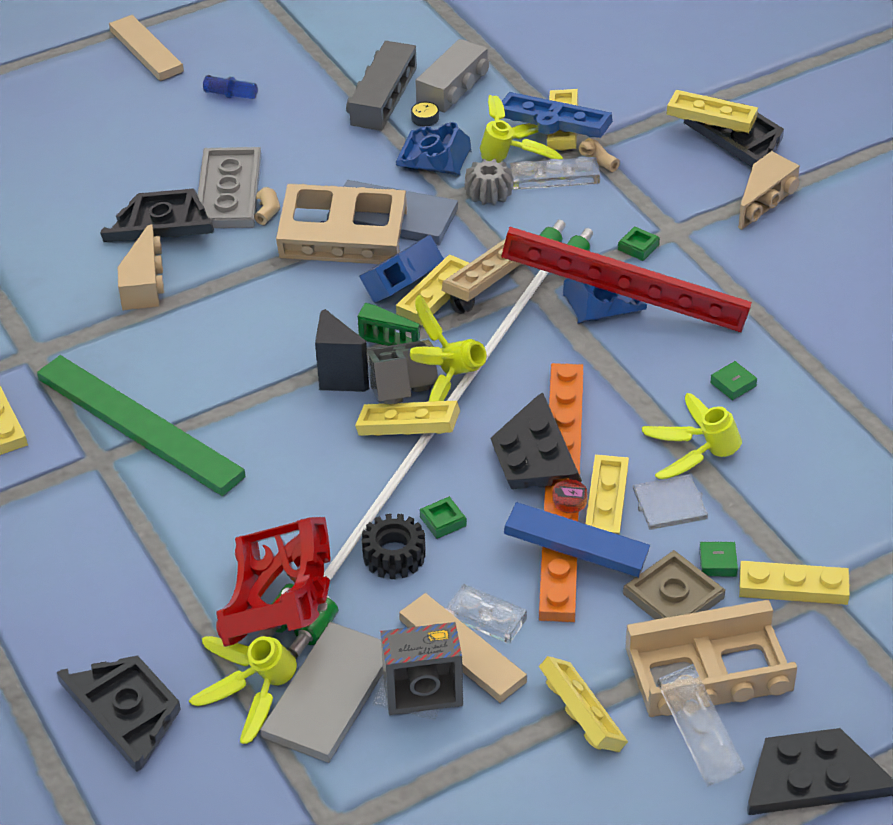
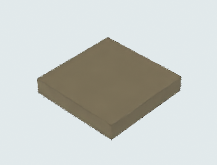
[623,550,726,620]

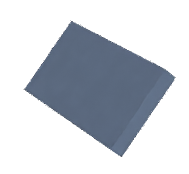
[327,180,458,245]

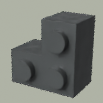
[367,340,438,404]

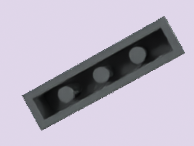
[346,40,417,131]

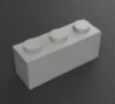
[415,39,489,113]

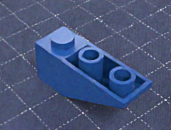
[359,235,444,303]

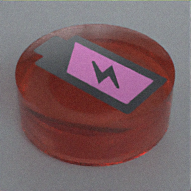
[553,479,588,513]

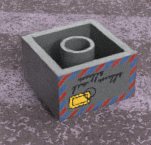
[380,622,463,715]

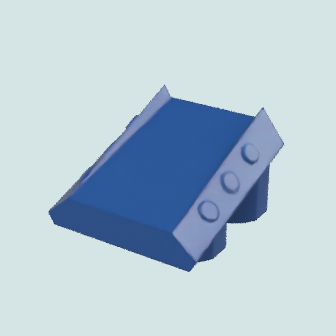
[396,122,472,176]
[563,278,647,324]

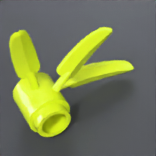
[480,95,563,163]
[410,295,487,402]
[641,393,742,479]
[189,636,297,744]

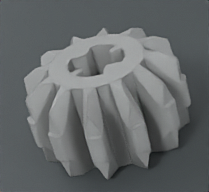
[465,159,513,205]

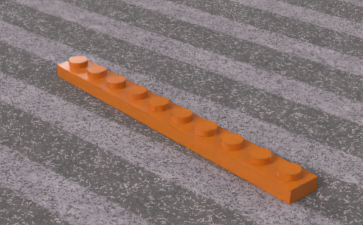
[539,363,583,622]

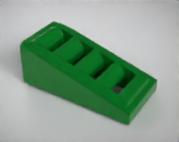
[357,303,420,346]

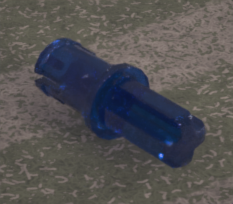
[203,75,258,99]

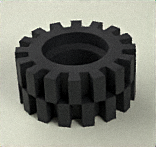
[361,514,426,579]

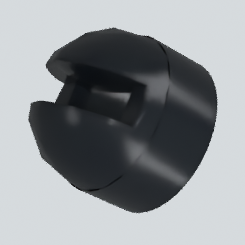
[450,295,475,314]

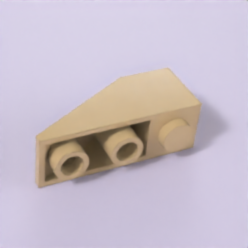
[738,151,800,230]
[117,225,164,310]

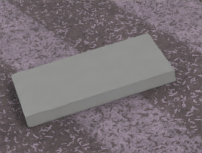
[198,147,261,228]
[260,622,383,763]

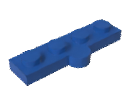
[502,92,613,138]

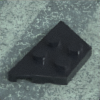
[683,103,784,167]
[100,188,214,242]
[490,393,582,489]
[56,655,181,772]
[747,728,893,815]

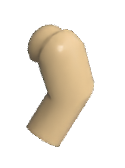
[579,138,620,172]
[254,187,280,225]

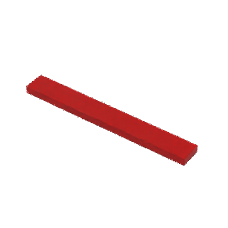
[501,227,752,332]

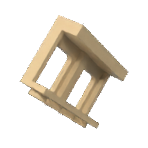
[276,184,407,264]
[625,599,797,717]

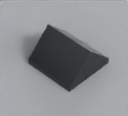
[315,309,370,392]

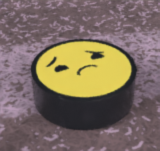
[411,102,439,127]

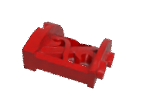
[216,517,331,647]

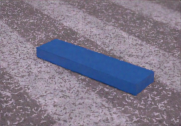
[504,502,650,578]

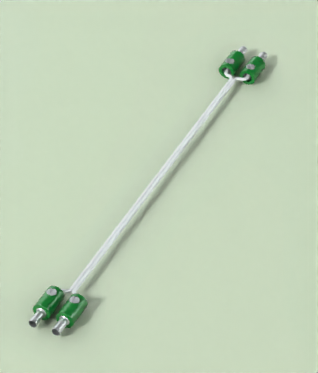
[256,220,593,658]

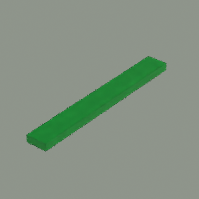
[37,355,246,496]

